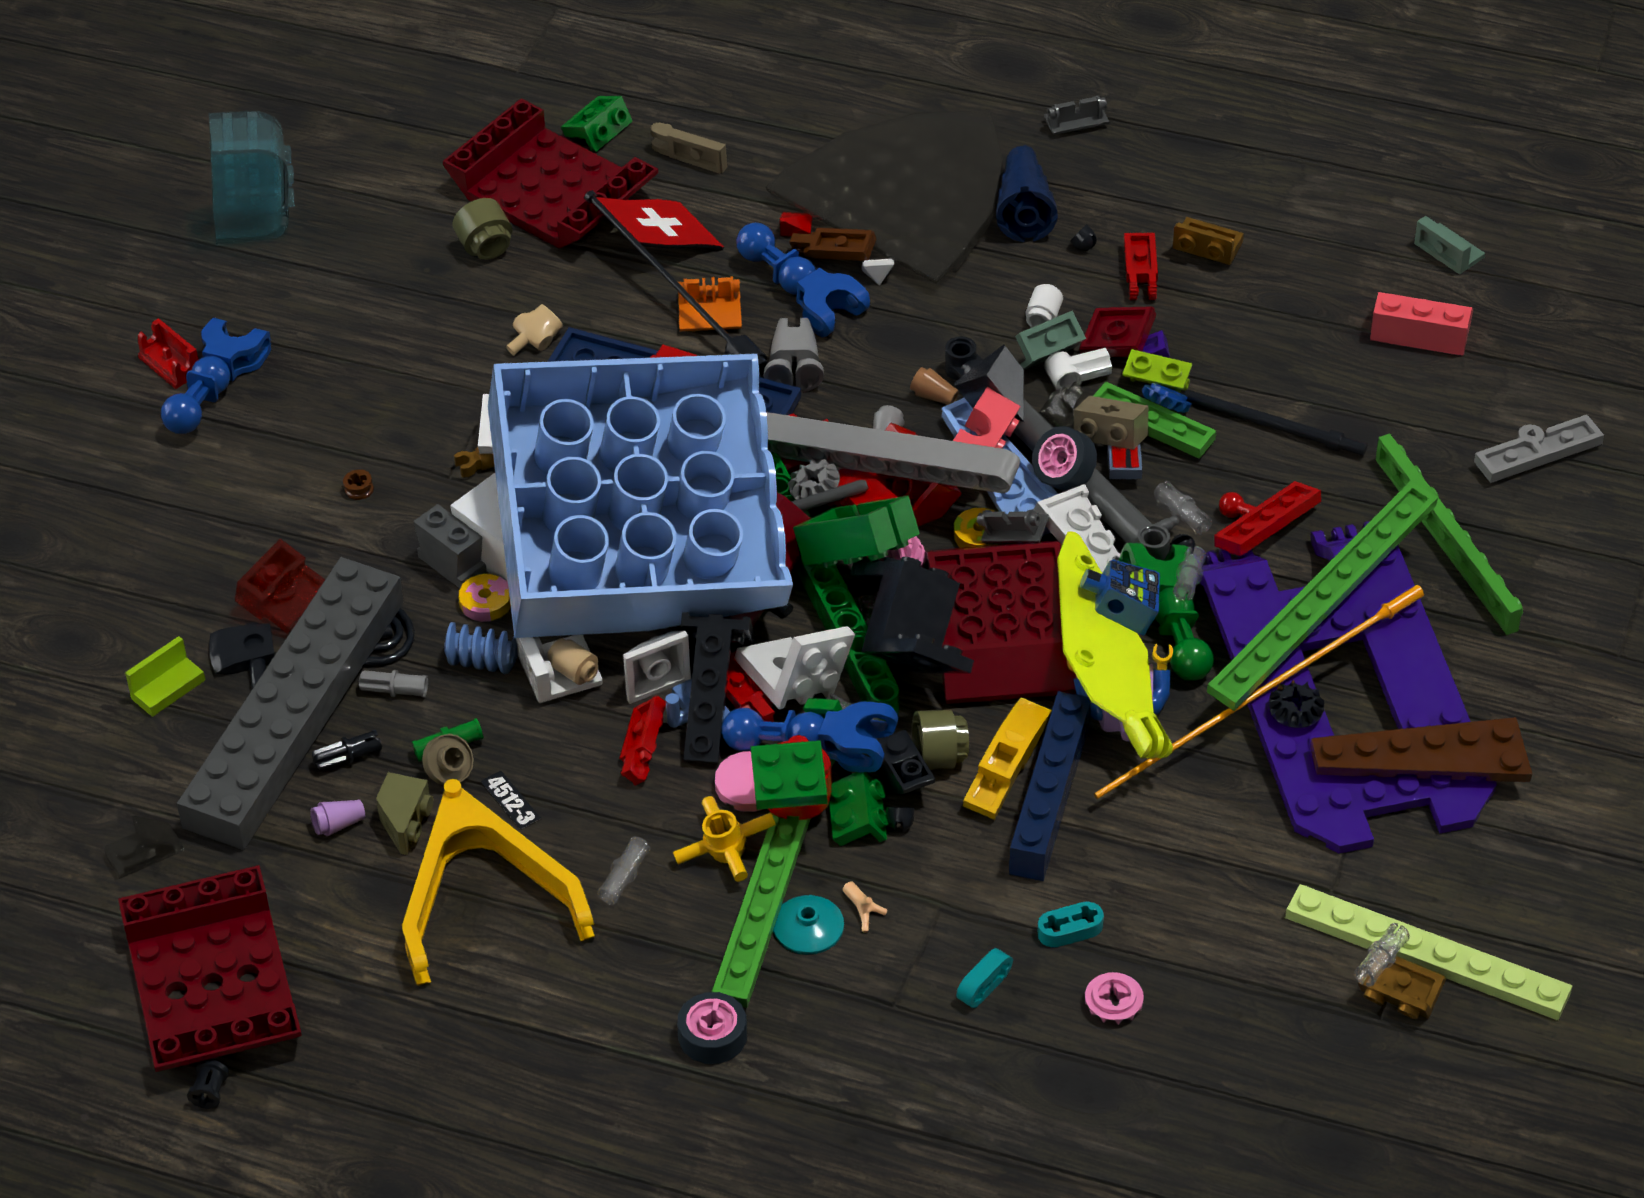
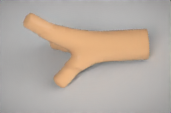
[843,881,887,933]

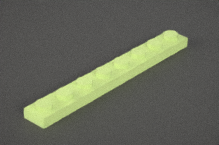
[1285,884,1572,1021]

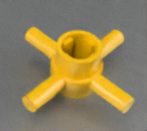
[673,796,776,882]

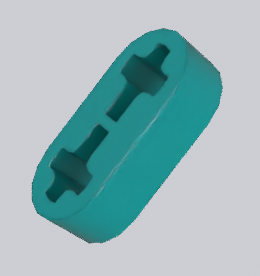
[1037,902,1104,947]
[956,948,1013,1008]

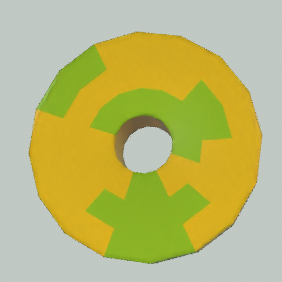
[954,508,1003,548]

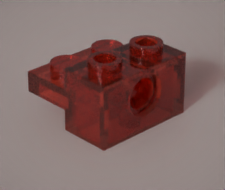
[235,539,325,634]

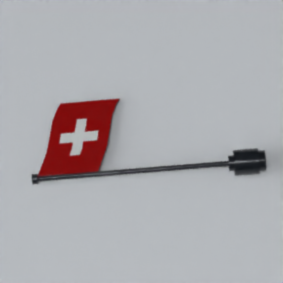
[584,190,769,377]

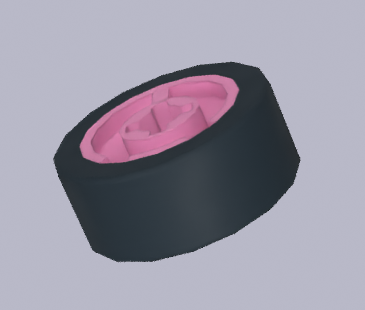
[1032,426,1097,491]
[677,992,747,1064]

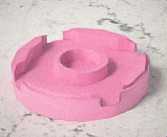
[715,751,762,812]

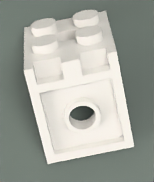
[734,626,855,709]

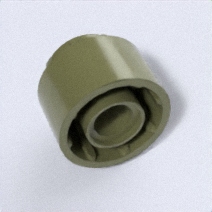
[452,198,513,260]
[912,710,969,770]

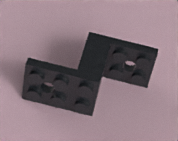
[850,557,974,674]

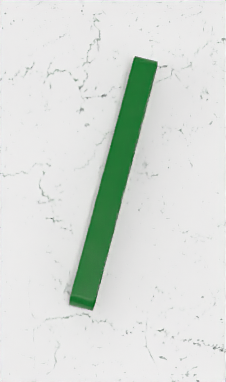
[771,452,899,722]

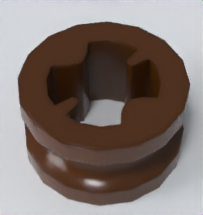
[343,469,374,500]

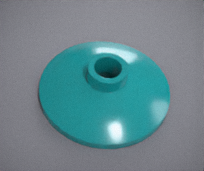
[773,895,844,955]

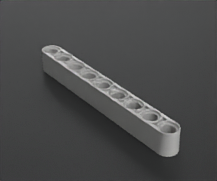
[766,412,1020,493]

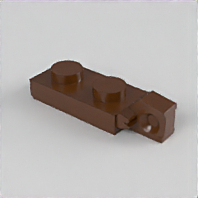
[789,228,876,261]

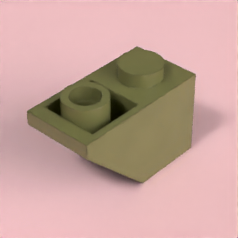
[376,772,434,855]

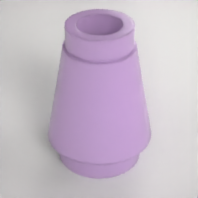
[310,799,365,836]

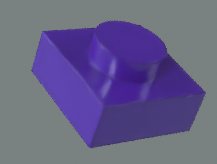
[1142,330,1170,358]

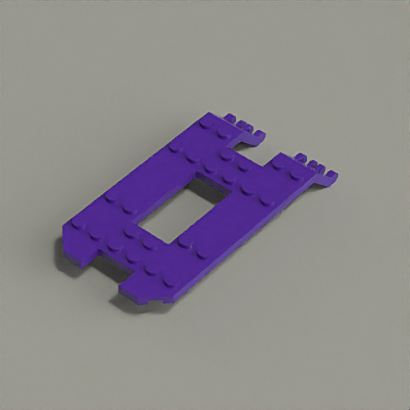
[1189,521,1496,854]

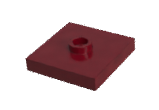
[1079,306,1156,357]

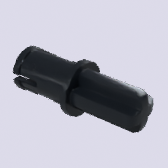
[312,729,382,770]

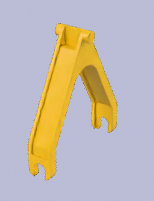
[402,779,595,986]

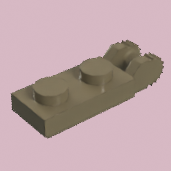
[650,122,727,174]

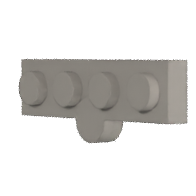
[1474,414,1604,483]

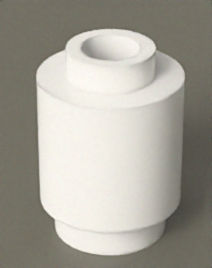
[1025,284,1063,327]

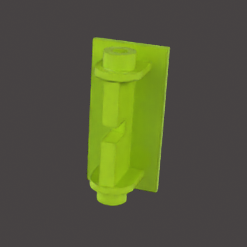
[1122,349,1192,393]

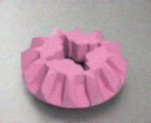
[1085,972,1144,1025]

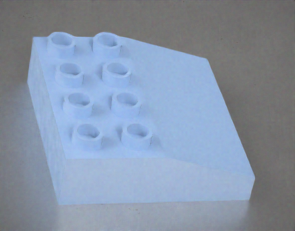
[488,354,793,638]

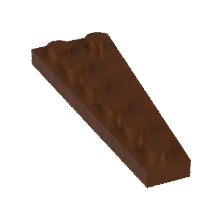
[1310,717,1532,782]

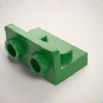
[561,96,632,151]

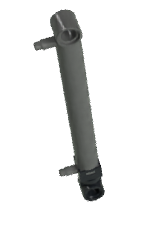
[945,336,1179,561]

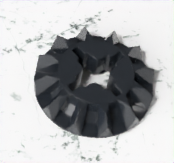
[1268,680,1324,728]

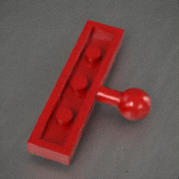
[1214,481,1321,556]

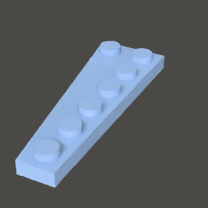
[942,398,1058,537]

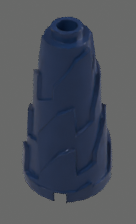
[996,145,1058,242]

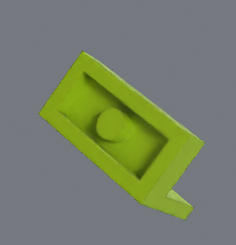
[125,636,205,717]

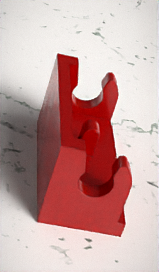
[138,318,198,389]

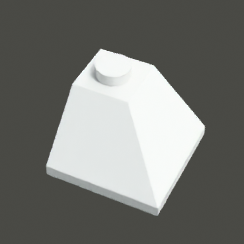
[623,631,691,704]

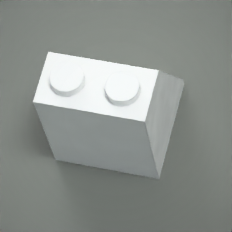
[450,473,508,582]

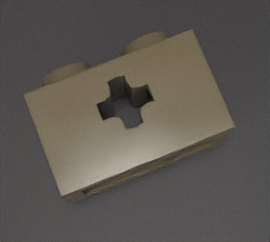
[1074,396,1149,450]

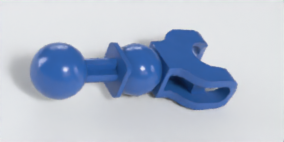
[736,222,870,338]
[161,318,271,434]
[722,701,898,772]

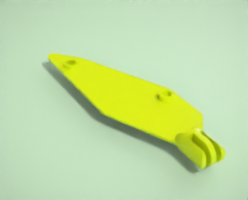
[1057,531,1173,759]

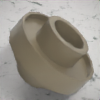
[422,734,474,785]

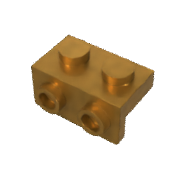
[1173,217,1244,265]
[1358,948,1446,1019]

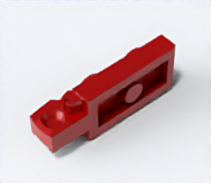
[726,651,775,722]
[619,696,666,786]

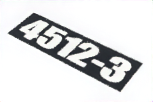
[480,771,541,830]

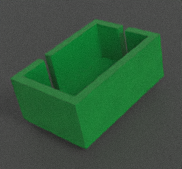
[793,496,920,568]

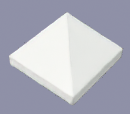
[862,259,894,285]

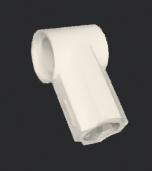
[1044,348,1112,393]

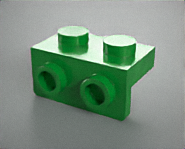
[829,772,888,846]

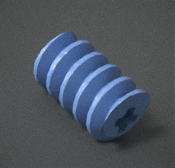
[444,622,518,674]

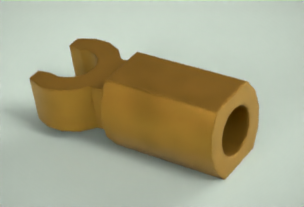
[454,447,495,477]

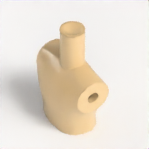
[506,304,563,355]

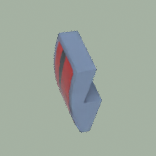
[1107,444,1142,479]

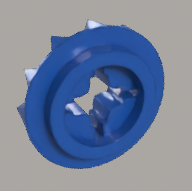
[1142,383,1192,413]

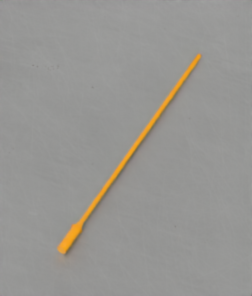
[1094,585,1424,799]

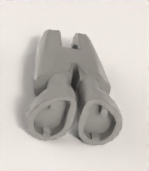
[764,318,824,392]

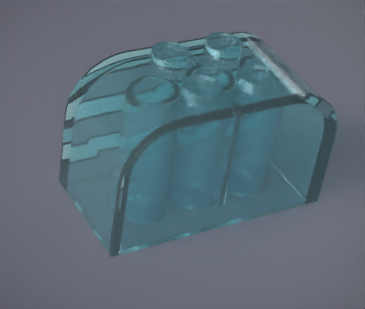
[209,111,294,246]

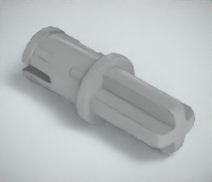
[359,670,428,697]

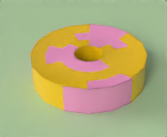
[459,574,511,622]

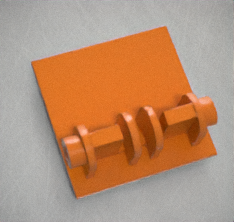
[678,276,742,331]

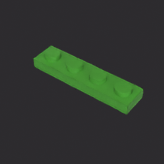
[1093,382,1216,459]

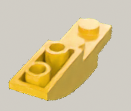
[963,697,1052,820]

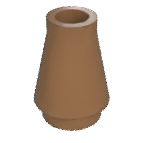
[910,367,959,405]

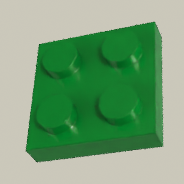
[750,740,828,810]

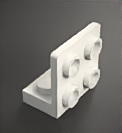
[516,635,603,703]

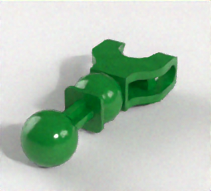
[1119,542,1214,681]

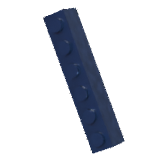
[1009,691,1091,881]

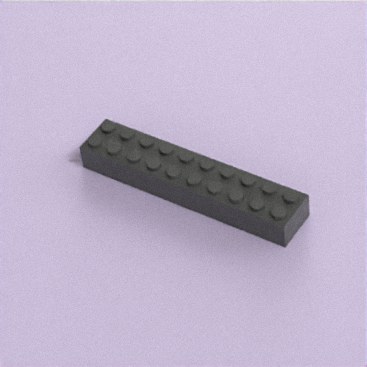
[177,557,404,850]

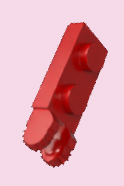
[1124,233,1158,300]

